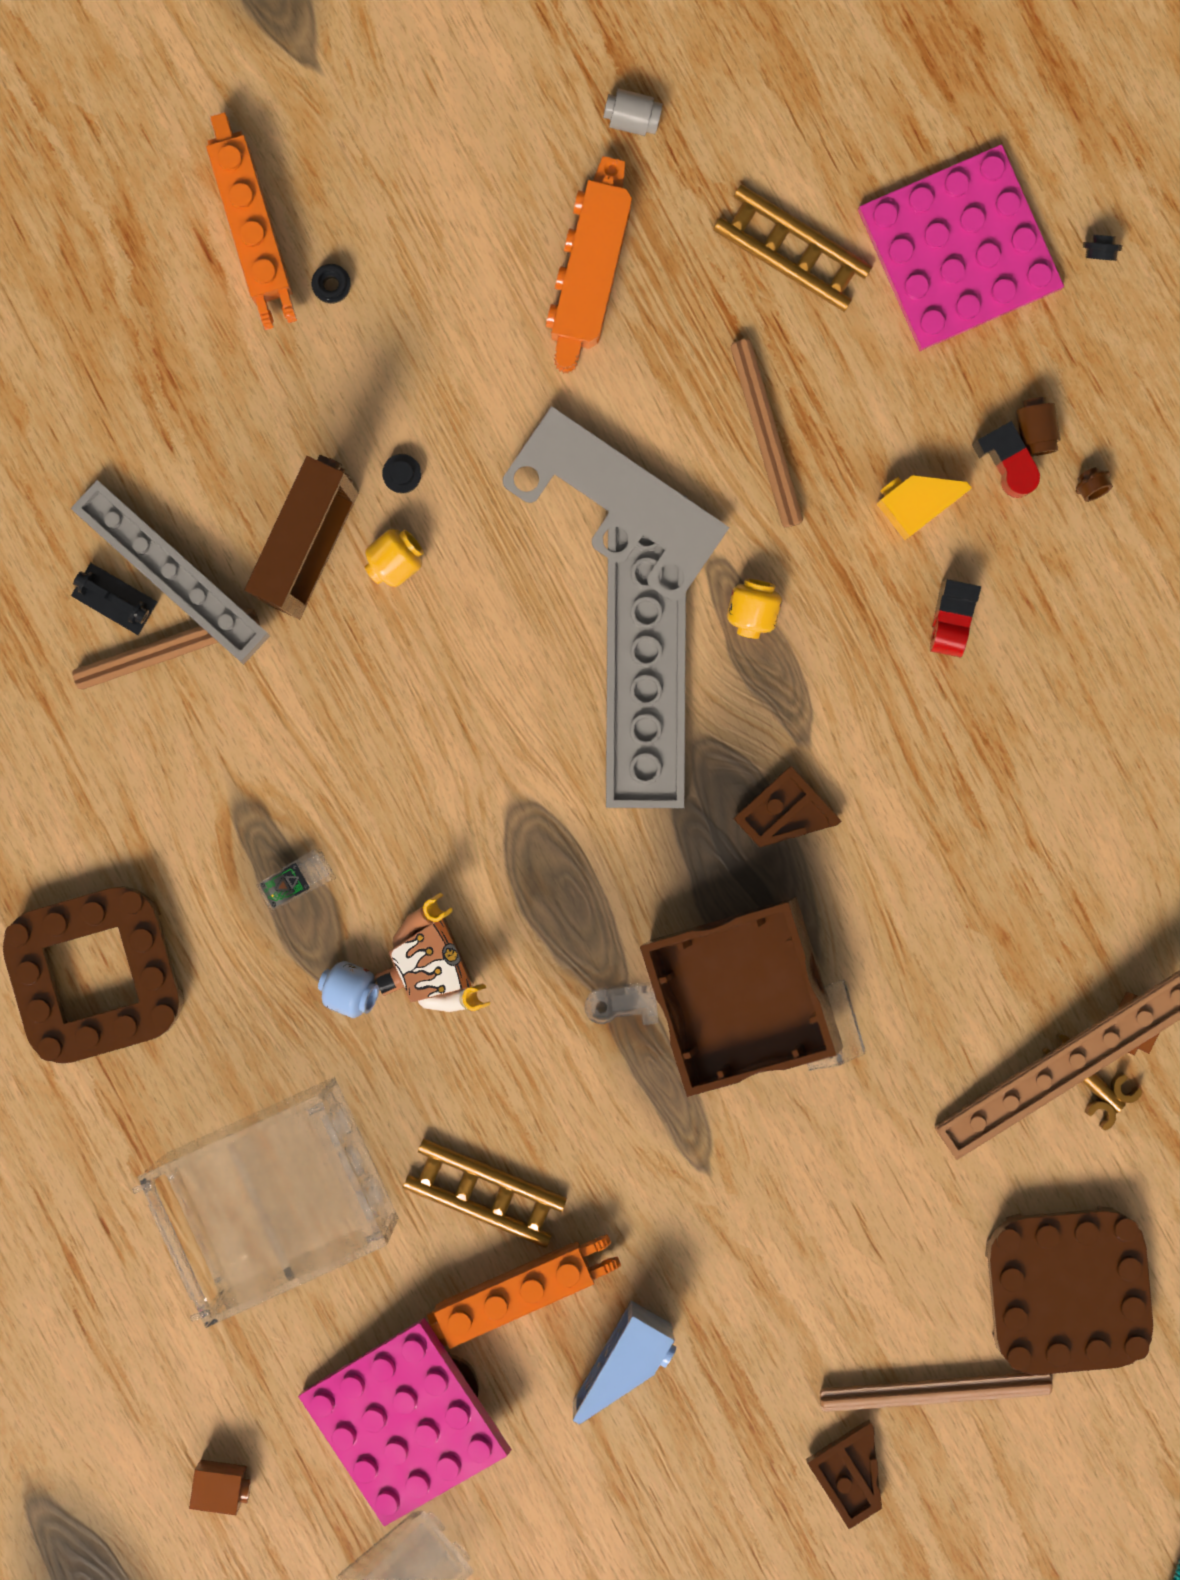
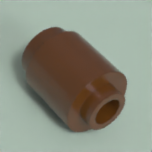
[1016,397,1061,457]

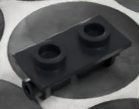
[71,562,158,636]

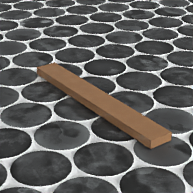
[935,970,1180,1160]

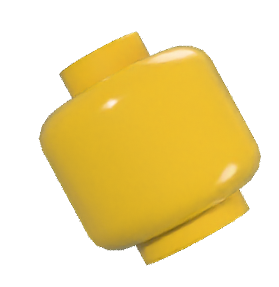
[364,529,424,587]

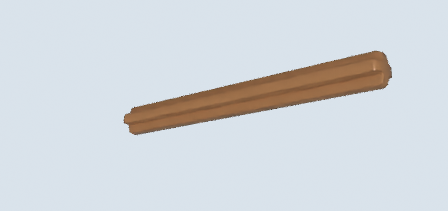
[819,1373,1053,1412]

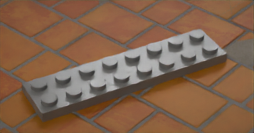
[606,496,687,808]

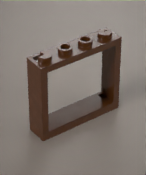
[244,455,359,620]

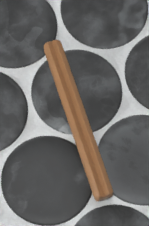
[731,339,803,528]
[72,608,260,690]

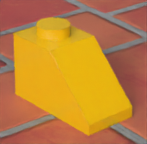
[877,475,972,540]

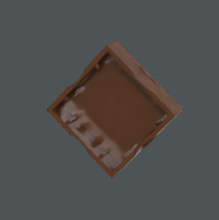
[640,897,844,1097]

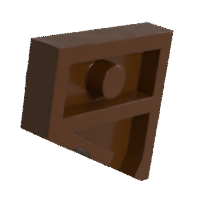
[733,766,842,847]
[806,1419,882,1529]

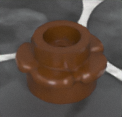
[1075,467,1113,502]

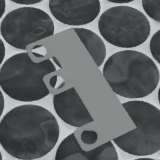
[503,406,730,601]

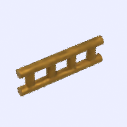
[713,184,873,312]
[402,1138,567,1248]

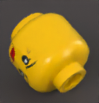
[727,578,782,639]

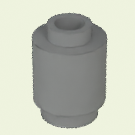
[603,88,662,136]

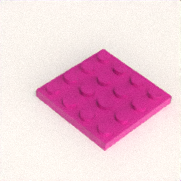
[858,144,1064,351]
[298,1318,512,1527]

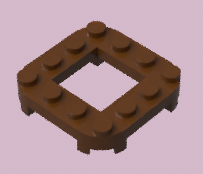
[3,886,184,1063]

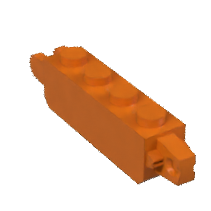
[206,112,297,330]
[546,156,632,374]
[427,1235,621,1349]

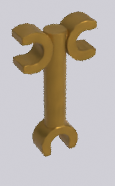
[1042,1033,1143,1131]

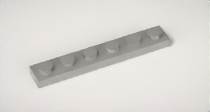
[71,480,270,665]

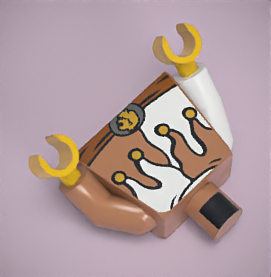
[375,893,490,1012]

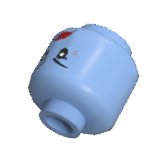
[318,961,379,1018]

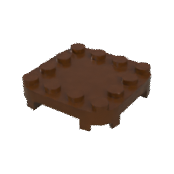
[985,1206,1154,1375]

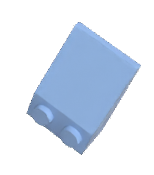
[573,1301,676,1425]

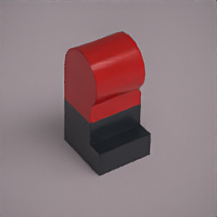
[972,421,1040,498]
[930,579,982,658]

